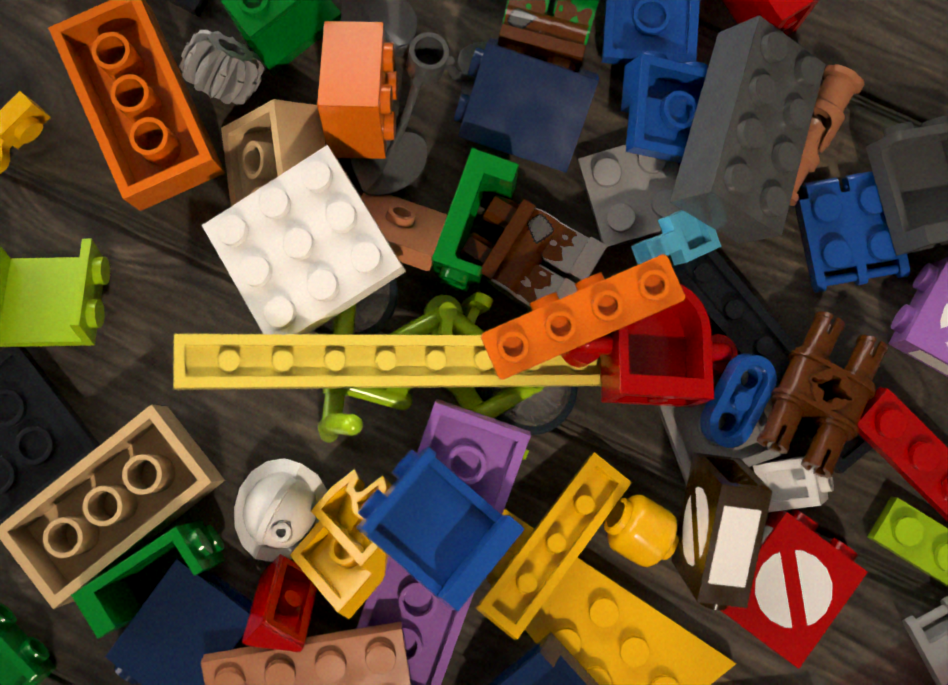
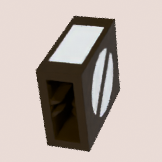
[671,452,773,610]

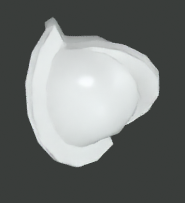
[234,458,327,562]

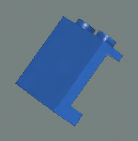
[356,447,524,612]

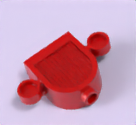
[561,284,738,407]

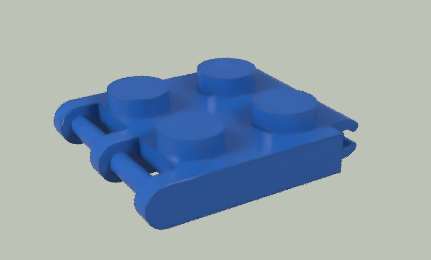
[795,171,910,293]

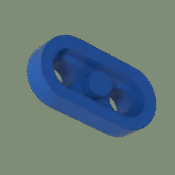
[700,354,777,448]

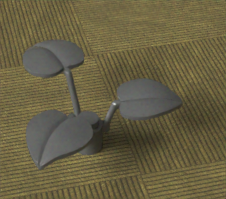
[341,0,487,196]

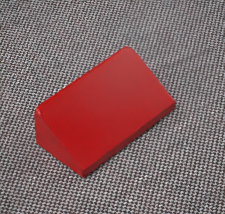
[242,554,317,652]

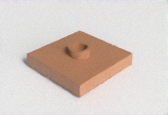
[361,193,447,271]

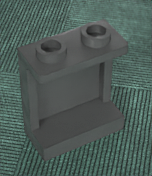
[866,116,948,256]

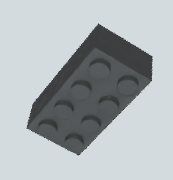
[670,15,825,244]

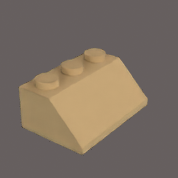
[221,99,326,206]

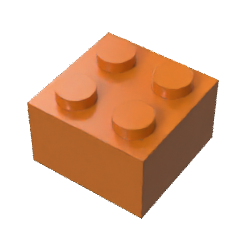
[317,21,398,159]

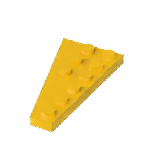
[486,509,737,685]

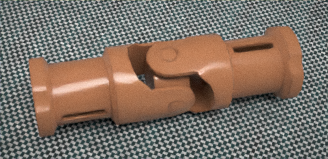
[790,64,865,206]

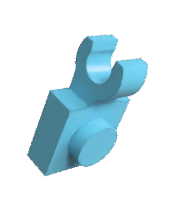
[631,210,722,265]

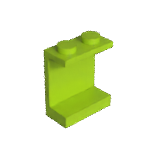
[0,238,110,347]

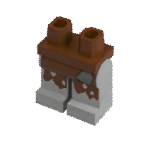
[460,194,608,312]

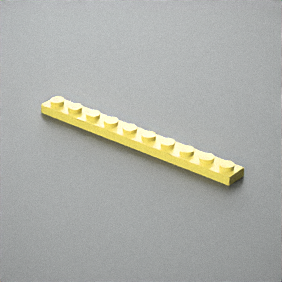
[174,334,601,390]

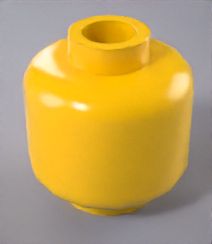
[604,495,679,567]

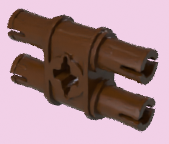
[757,311,888,478]

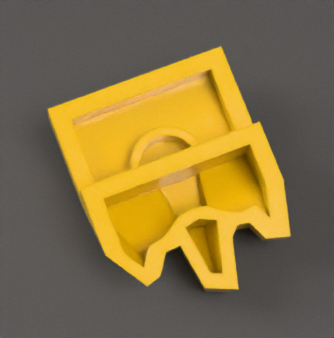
[290,469,392,619]

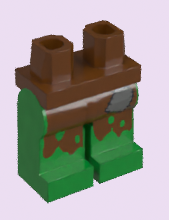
[498,0,599,72]

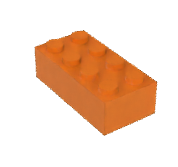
[48,0,225,211]

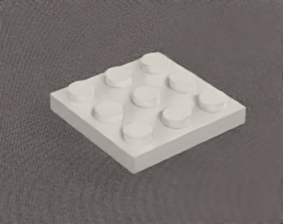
[202,145,406,335]

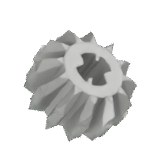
[179,30,264,105]

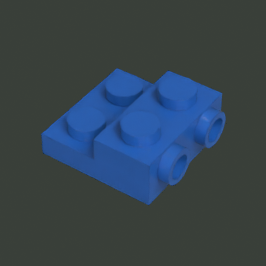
[621,52,709,163]

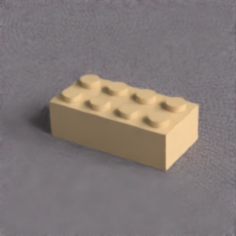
[0,405,225,609]

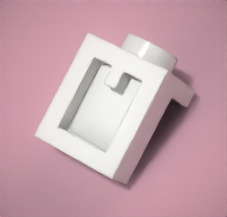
[753,456,834,512]

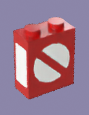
[720,509,868,669]

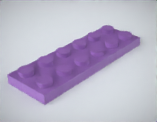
[357,399,531,685]

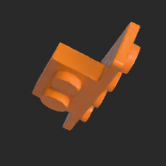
[481,254,685,380]

